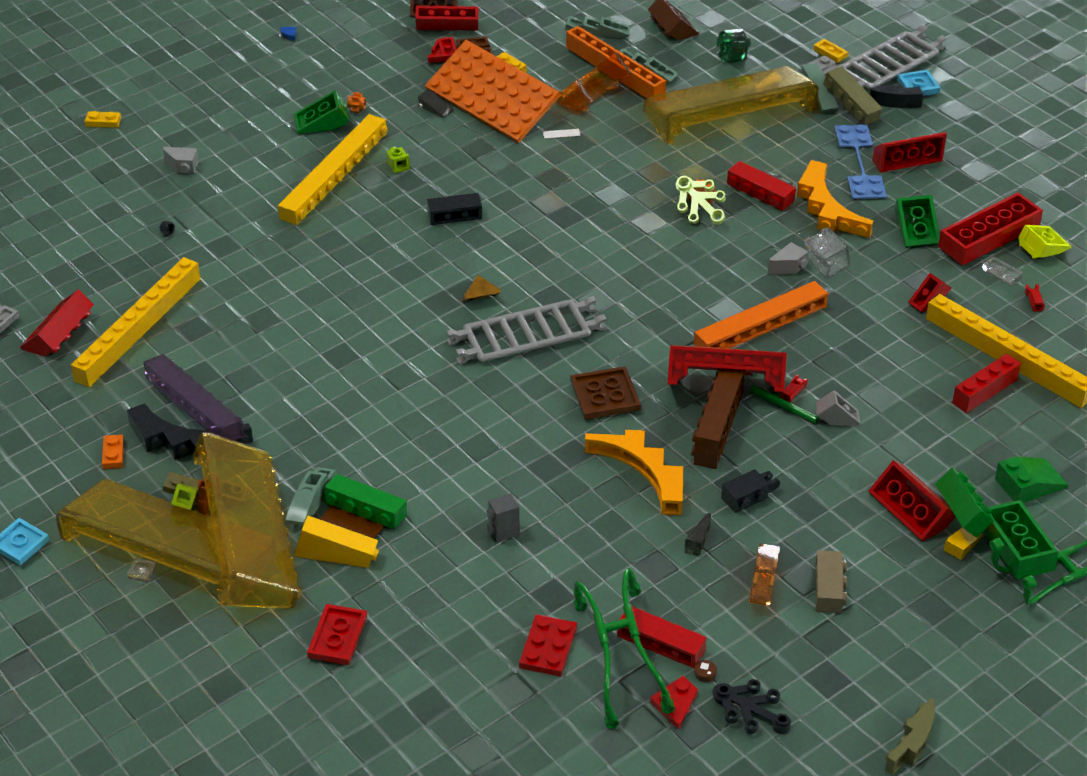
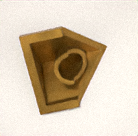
[462,275,501,302]

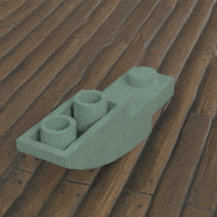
[286,467,336,526]

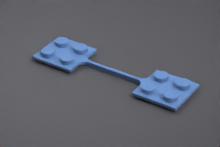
[834,124,887,199]

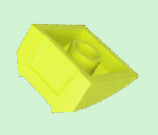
[1019,225,1072,259]

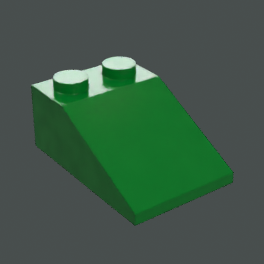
[294,90,350,134]
[894,195,940,248]
[995,456,1068,503]

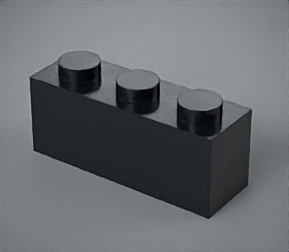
[427,193,482,225]

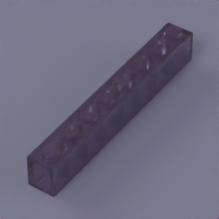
[143,354,244,445]

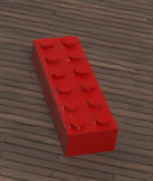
[938,193,1043,265]

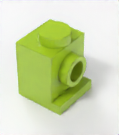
[386,147,410,173]
[171,483,198,510]

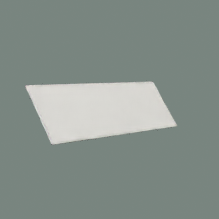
[543,129,580,138]

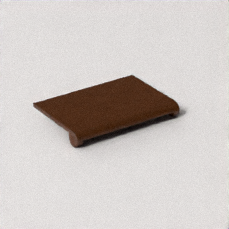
[319,506,385,539]

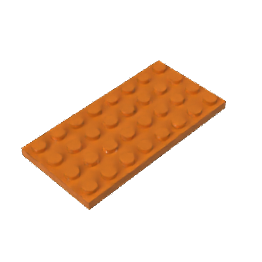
[425,40,561,143]

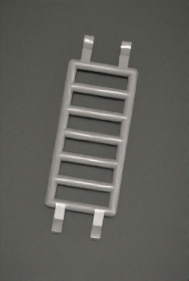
[837,24,947,90]
[447,296,607,365]

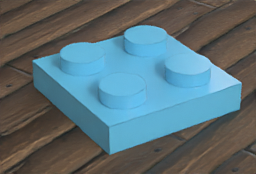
[897,70,940,96]
[0,518,50,566]

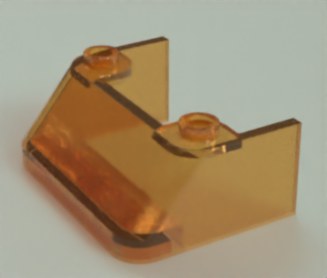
[556,52,631,114]

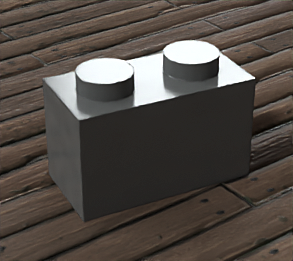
[486,493,520,542]

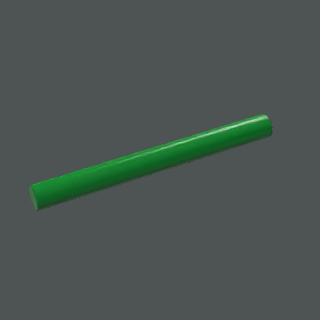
[750,385,819,424]

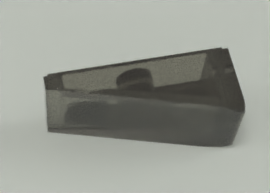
[418,89,454,118]
[685,513,711,556]

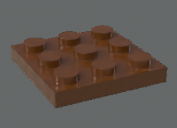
[570,366,641,420]

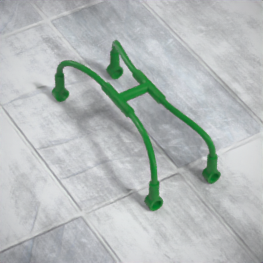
[989,538,1087,605]
[573,568,675,729]

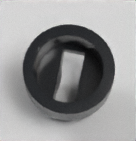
[159,221,175,236]

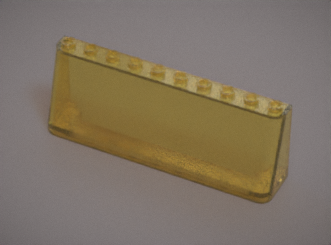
[643,66,819,144]
[193,432,301,608]
[55,479,276,605]

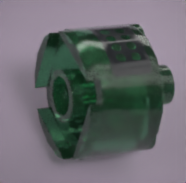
[717,29,751,62]

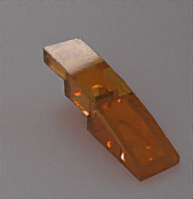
[749,544,780,606]

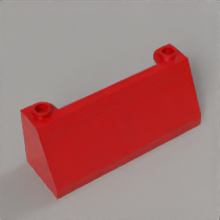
[667,345,787,392]

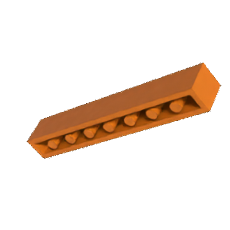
[566,26,666,103]
[694,281,828,349]

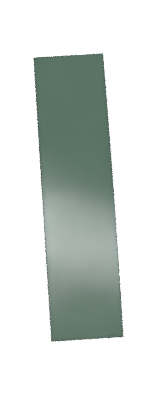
[565,16,631,38]
[620,48,678,84]
[801,63,838,114]

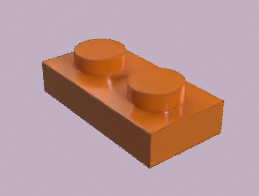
[102,434,124,469]

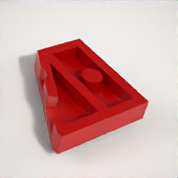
[427,37,457,63]
[650,676,698,729]

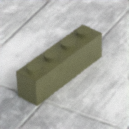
[823,66,883,125]

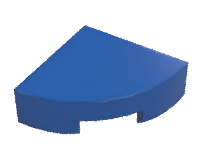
[280,27,296,40]

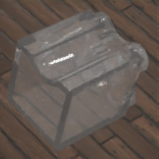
[804,228,851,279]

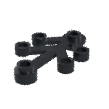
[712,679,791,734]

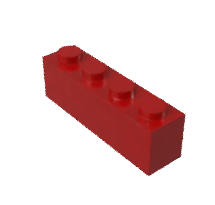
[416,6,478,30]
[727,161,796,211]
[952,353,1021,414]
[617,606,707,669]

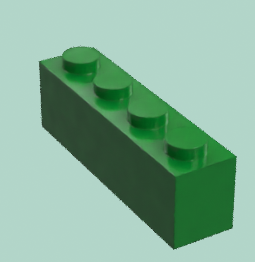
[935,467,994,538]
[324,474,407,529]

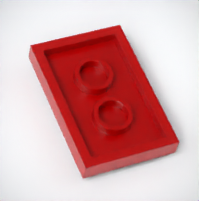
[307,604,368,665]
[519,614,577,677]

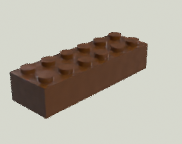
[691,368,746,469]

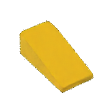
[944,527,983,560]

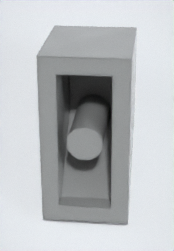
[163,147,199,174]
[768,242,808,274]
[816,390,860,426]

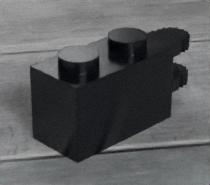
[721,469,781,513]

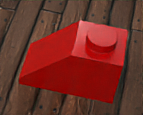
[908,273,952,313]

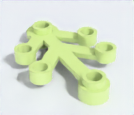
[676,176,726,225]

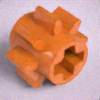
[347,92,366,113]

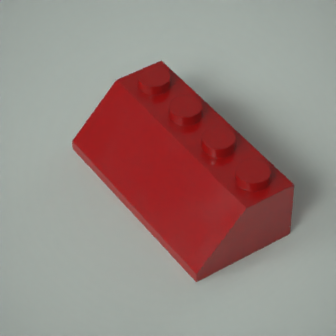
[872,132,947,173]
[20,289,94,357]
[868,460,956,541]

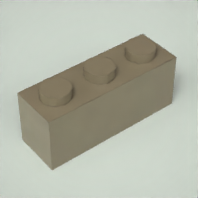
[815,550,847,613]

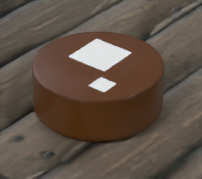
[694,660,717,682]

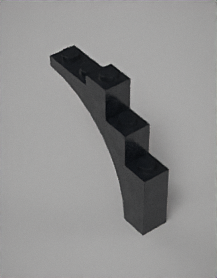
[127,403,253,467]

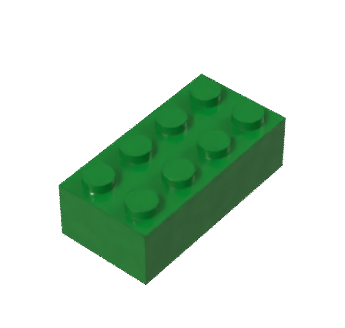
[984,500,1058,580]

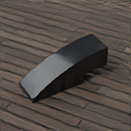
[870,84,923,108]

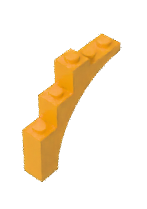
[797,160,874,238]
[585,430,683,515]

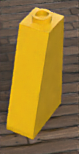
[294,515,379,568]

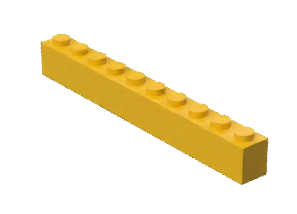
[278,114,388,225]
[71,257,200,387]
[926,294,1087,408]

